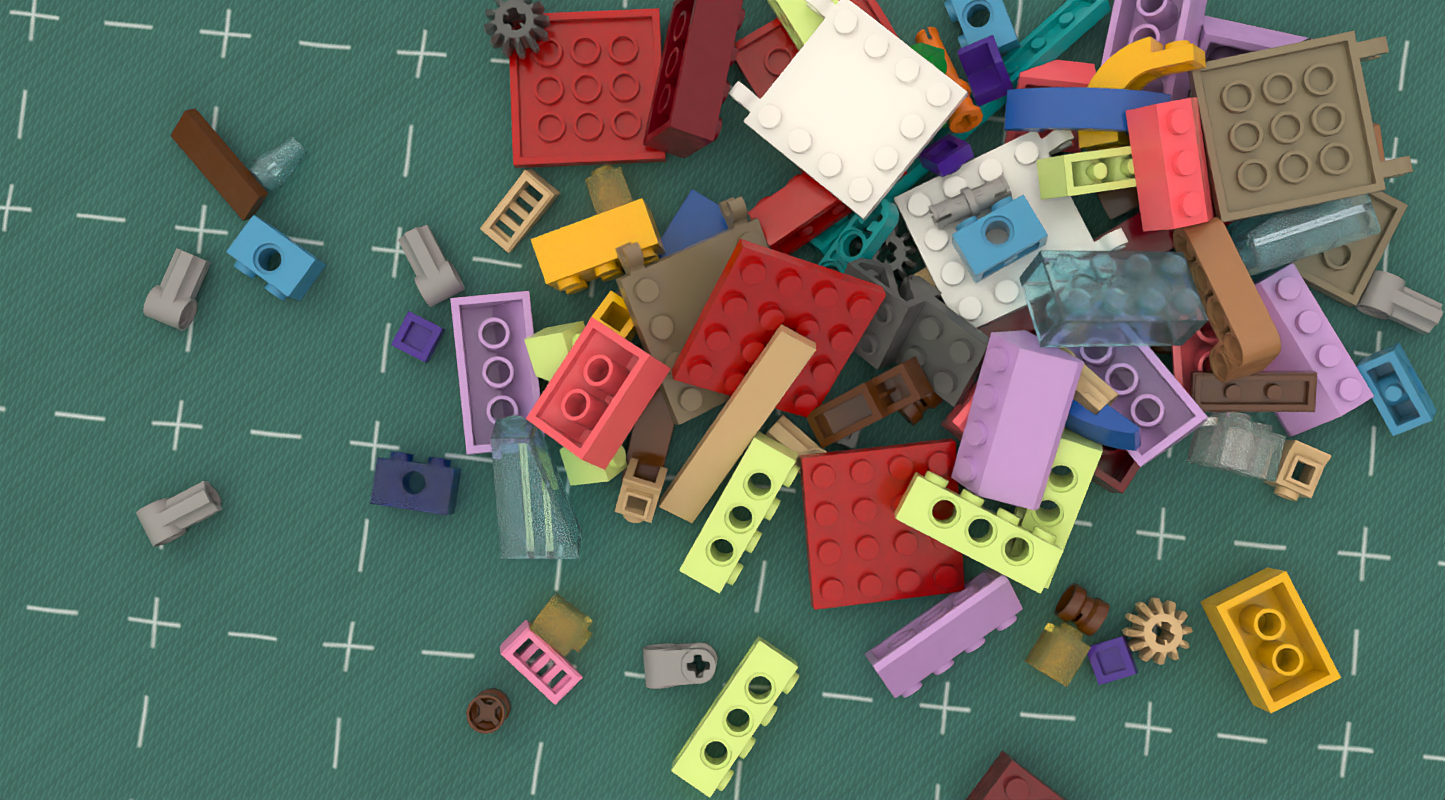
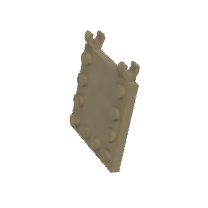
[1187,31,1413,223]
[615,196,769,425]

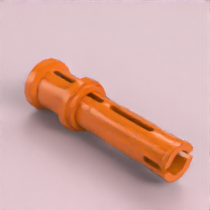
[915,27,983,133]

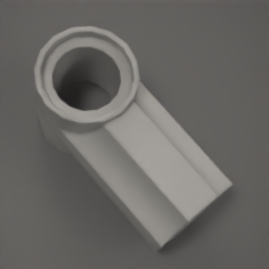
[398,225,465,307]
[143,248,211,331]
[1355,270,1443,334]
[136,481,223,547]

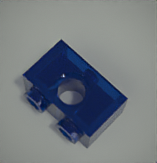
[370,451,462,515]

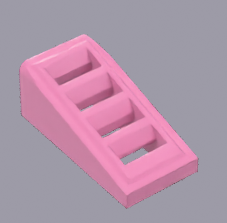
[500,620,583,705]

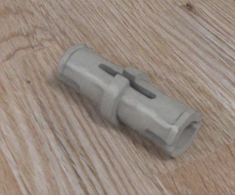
[928,175,1012,230]

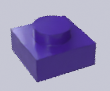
[918,134,974,177]
[391,311,445,363]
[1085,635,1138,685]

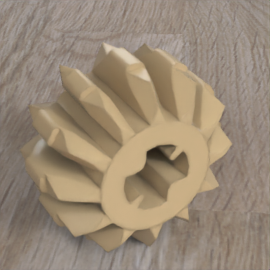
[1122,597,1193,665]

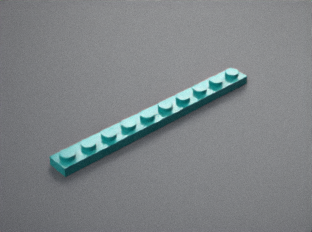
[807,0,1111,257]

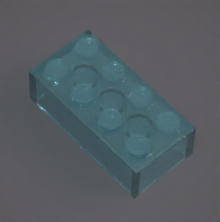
[1019,250,1208,347]

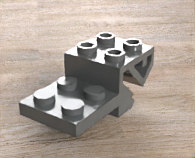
[844,258,990,407]

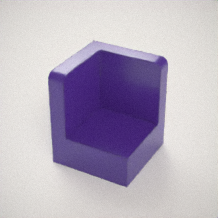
[957,35,1014,107]

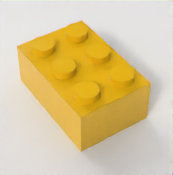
[531,198,666,295]
[1200,567,1341,713]

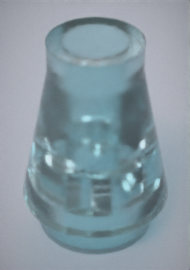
[249,136,307,192]

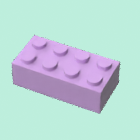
[1101,0,1207,101]

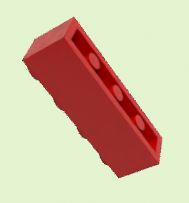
[747,171,908,255]

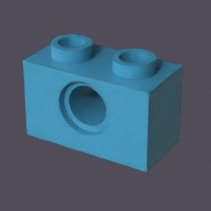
[944,0,1021,55]
[952,194,1048,284]
[226,215,326,301]
[1356,343,1437,436]

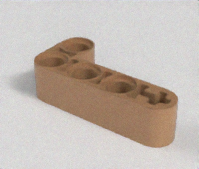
[1173,217,1281,383]

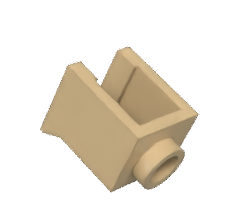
[1263,440,1332,502]
[614,458,668,523]

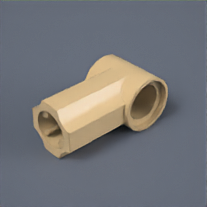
[1056,346,1119,415]
[765,415,827,475]

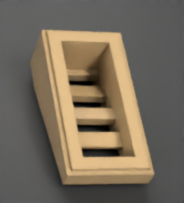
[480,169,561,253]

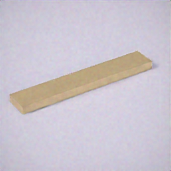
[659,324,816,523]

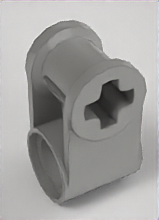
[642,642,718,689]

